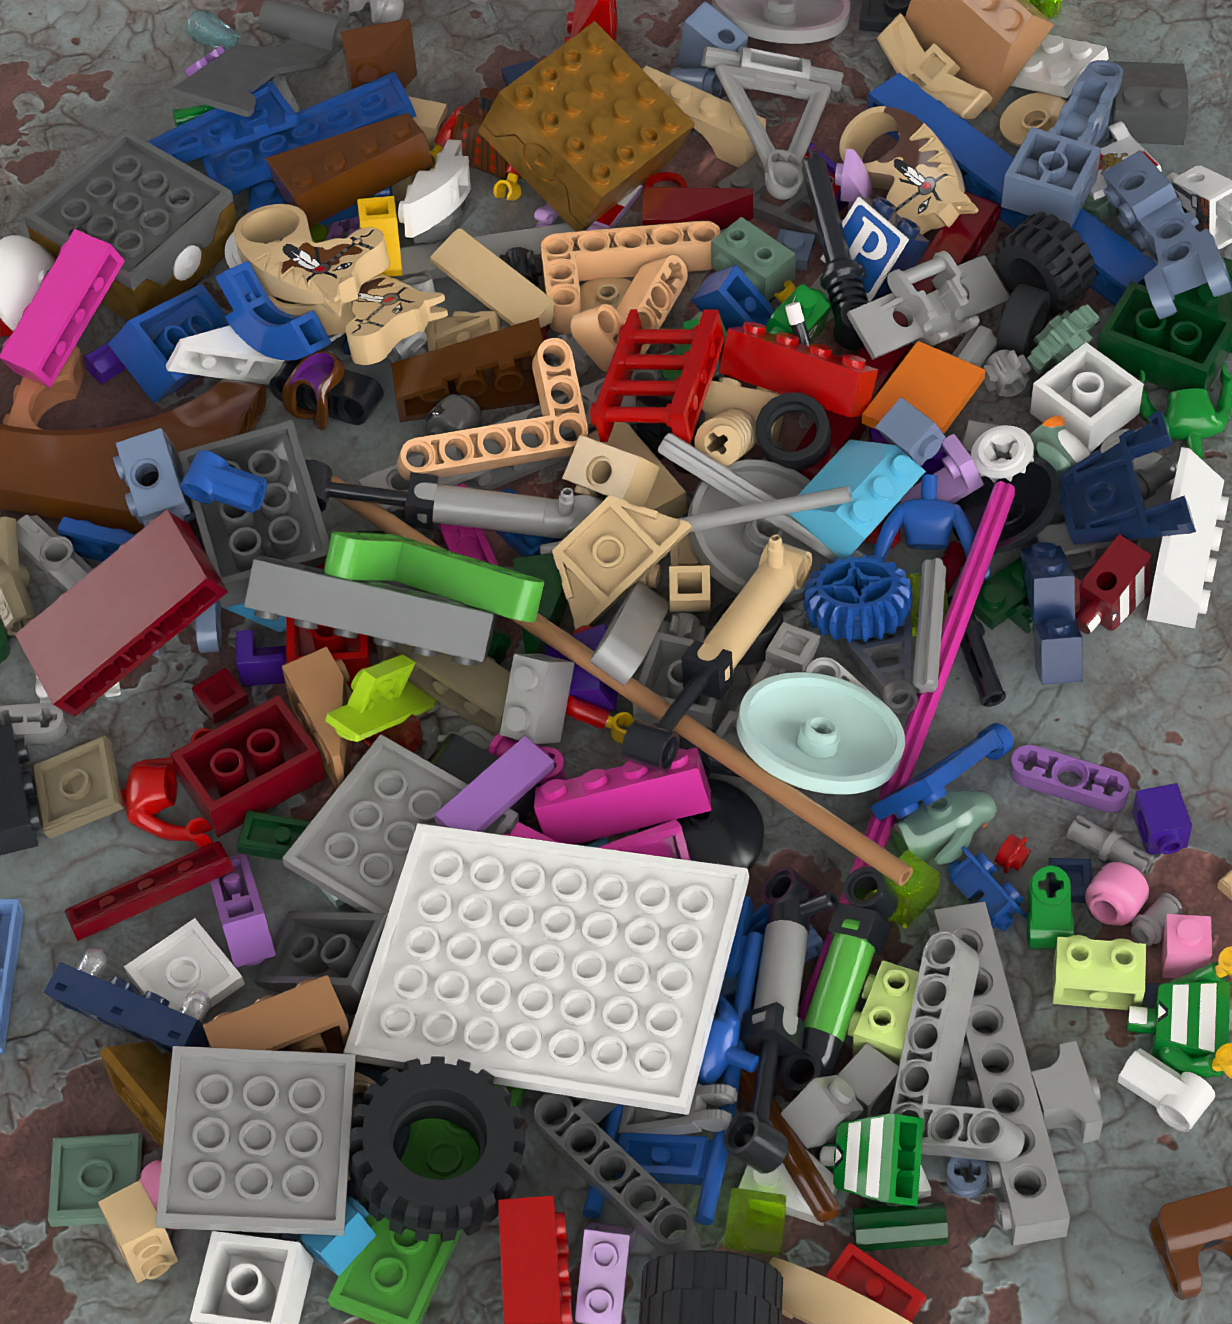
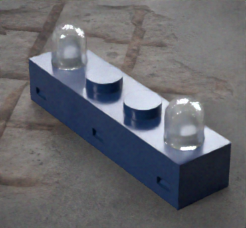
[43,948,211,1053]

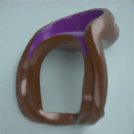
[282,351,345,431]

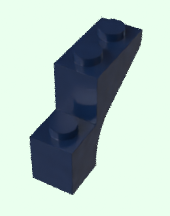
[1021,542,1083,685]

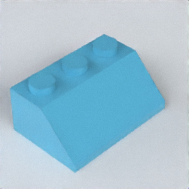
[789,440,926,560]

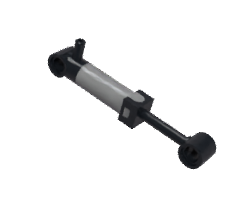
[724,867,837,1174]

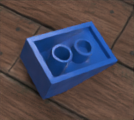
[108,284,229,403]

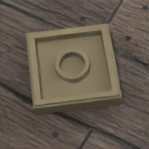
[32,735,124,839]

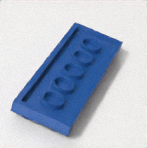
[201,71,416,196]

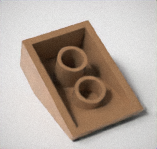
[282,647,352,791]

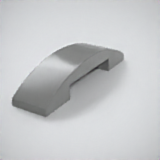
[715,622,820,758]

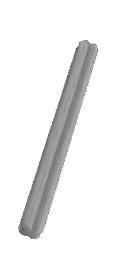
[658,433,865,561]

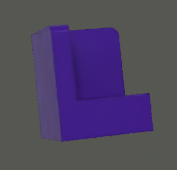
[236,630,286,687]

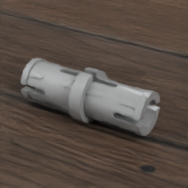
[1066,815,1154,876]

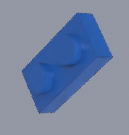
[57,517,135,562]

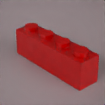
[718,322,878,418]

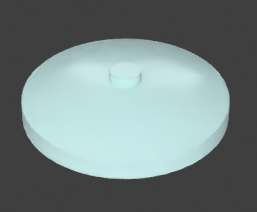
[736,672,905,794]

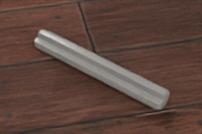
[913,558,946,694]

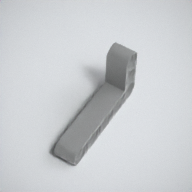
[890,931,1025,1162]

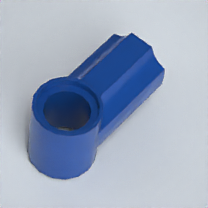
[180,450,267,513]

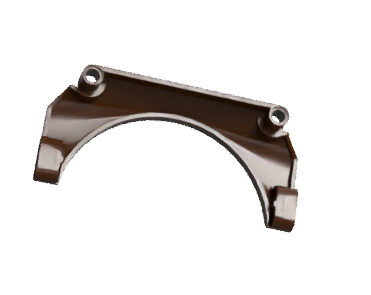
[0,379,266,533]

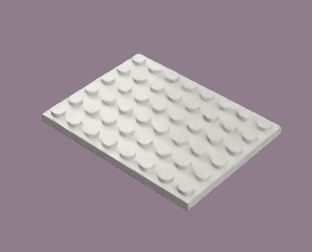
[343,823,750,1115]

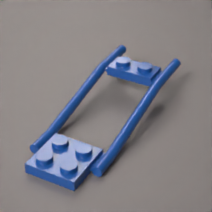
[583,896,764,1225]

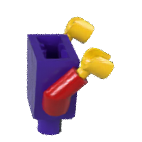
[545,624,635,744]

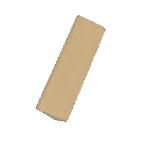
[430,228,554,328]

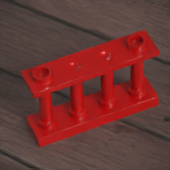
[590,309,725,444]

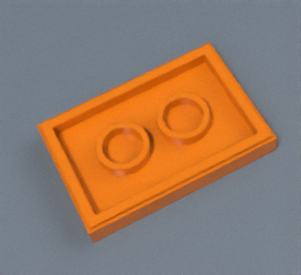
[862,341,986,434]

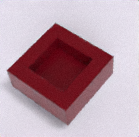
[191,668,249,723]

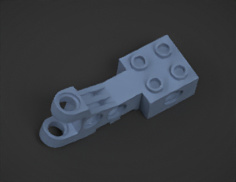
[1001,60,1124,228]
[1102,150,1232,320]
[113,428,222,656]

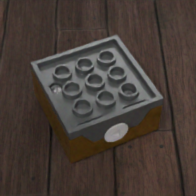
[23,129,238,321]

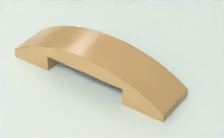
[769,1257,913,1324]

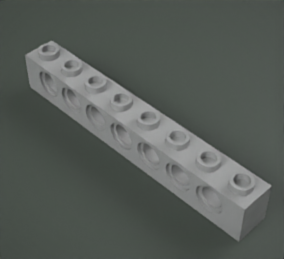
[927,901,1070,1246]

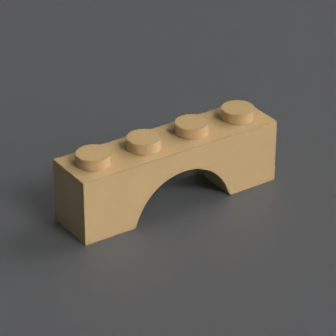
[643,65,766,168]

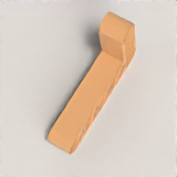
[541,221,720,334]
[397,338,588,481]

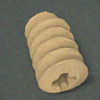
[694,408,757,467]

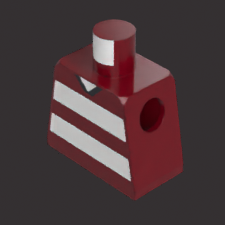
[1075,534,1152,634]

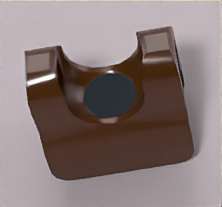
[1149,1186,1232,1300]

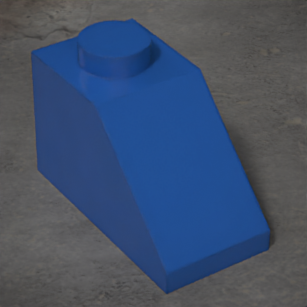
[691,265,776,331]

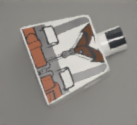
[1166,166,1232,250]

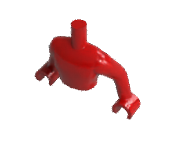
[121,728,213,849]

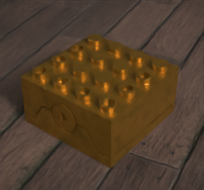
[478,21,695,232]

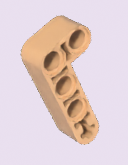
[571,255,688,372]

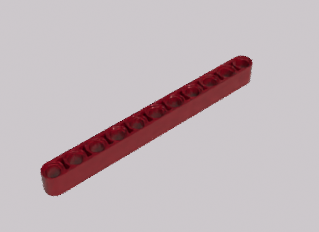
[795,191,1001,481]

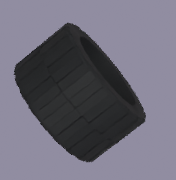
[639,1250,783,1324]

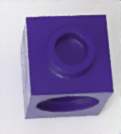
[1132,783,1192,854]

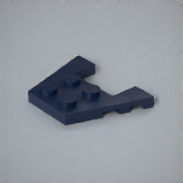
[1059,410,1196,545]

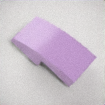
[835,149,873,212]

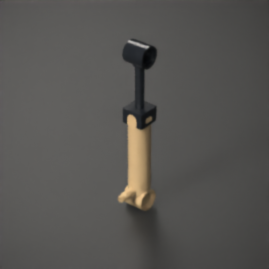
[622,535,812,773]

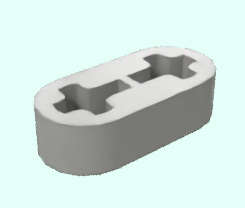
[0,703,67,745]

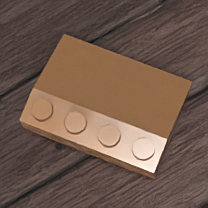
[905,0,1055,112]

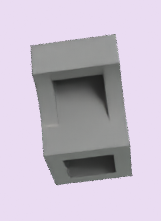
[1031,1041,1103,1143]

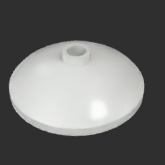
[0,235,56,332]

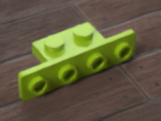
[324,654,437,742]

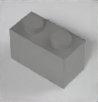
[499,654,575,744]

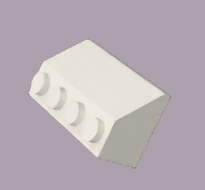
[1147,447,1229,629]

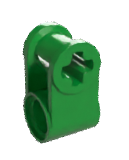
[1027,865,1074,949]

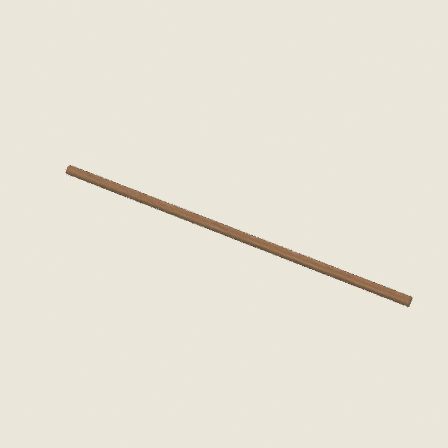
[332,476,913,886]

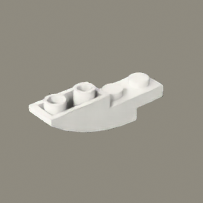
[398,140,471,237]

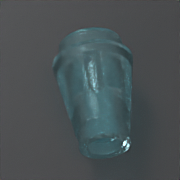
[186,9,240,51]

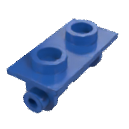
[947,846,1027,932]

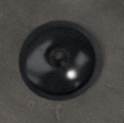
[952,456,1062,554]
[638,778,764,871]

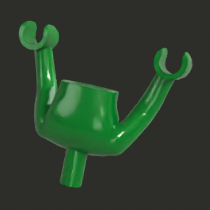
[1138,363,1232,460]

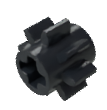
[500,247,542,286]

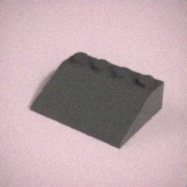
[178,420,330,608]

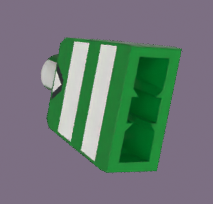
[820,1114,923,1206]

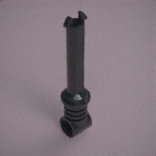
[802,147,869,350]

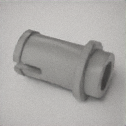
[1131,893,1182,946]

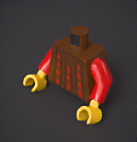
[430,88,522,201]

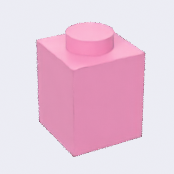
[1161,914,1212,978]

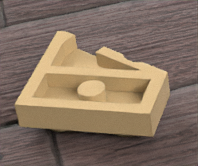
[426,311,502,352]

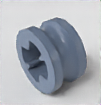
[946,1157,988,1198]

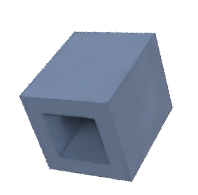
[875,397,946,467]

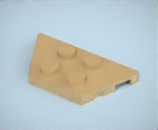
[552,495,693,630]

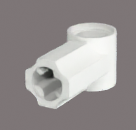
[1118,1048,1215,1132]

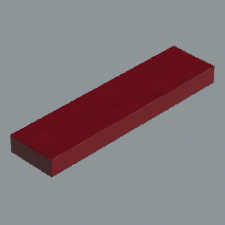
[64,841,234,941]

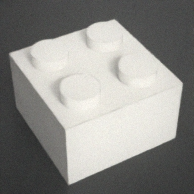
[1030,342,1144,453]
[190,1231,314,1324]

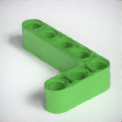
[324,531,544,622]

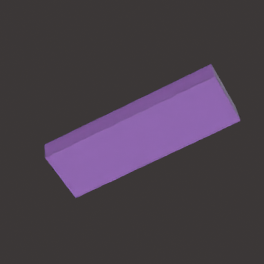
[434,736,555,832]

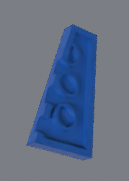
[147,80,300,163]

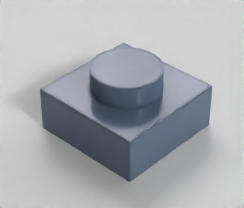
[776,229,816,271]

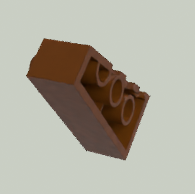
[265,113,433,228]
[391,318,546,422]

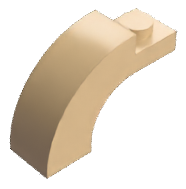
[669,534,711,612]

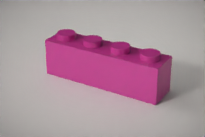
[0,229,125,388]
[534,747,712,845]

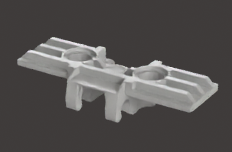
[846,251,1009,360]

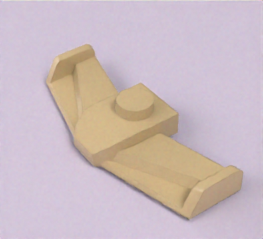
[877,13,992,119]

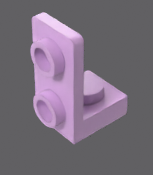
[900,433,984,504]
[575,1222,636,1324]

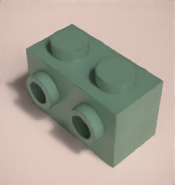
[711,217,796,301]

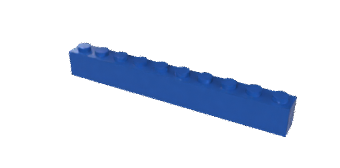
[868,73,1158,306]

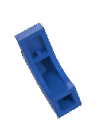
[215,261,332,361]

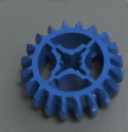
[803,554,912,644]

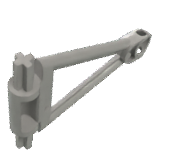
[701,46,843,200]

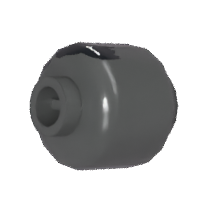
[426,394,482,436]

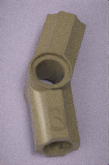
[0,517,37,636]

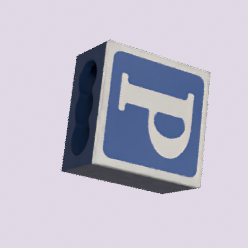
[820,196,930,302]

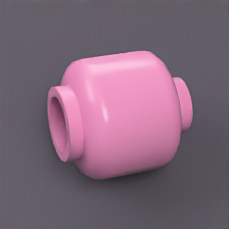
[1085,862,1149,926]

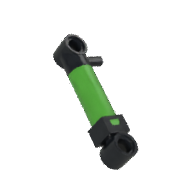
[779,867,899,1097]

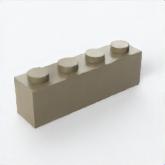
[377,643,510,736]

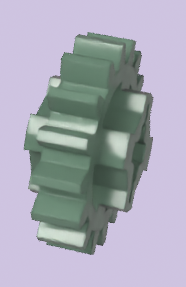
[1027,304,1100,374]

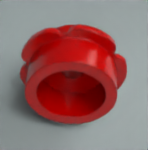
[994,833,1031,874]

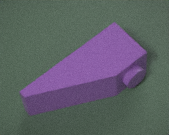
[210,854,276,968]

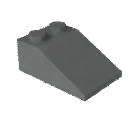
[1111,61,1188,145]
[254,911,387,1014]

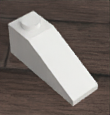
[166,325,285,385]

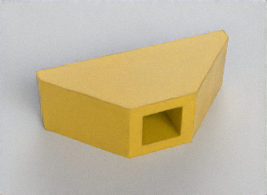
[357,196,403,277]

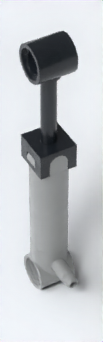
[305,460,602,539]

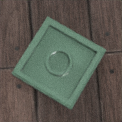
[48,1133,144,1227]

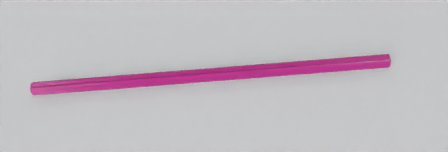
[797,481,1015,1021]

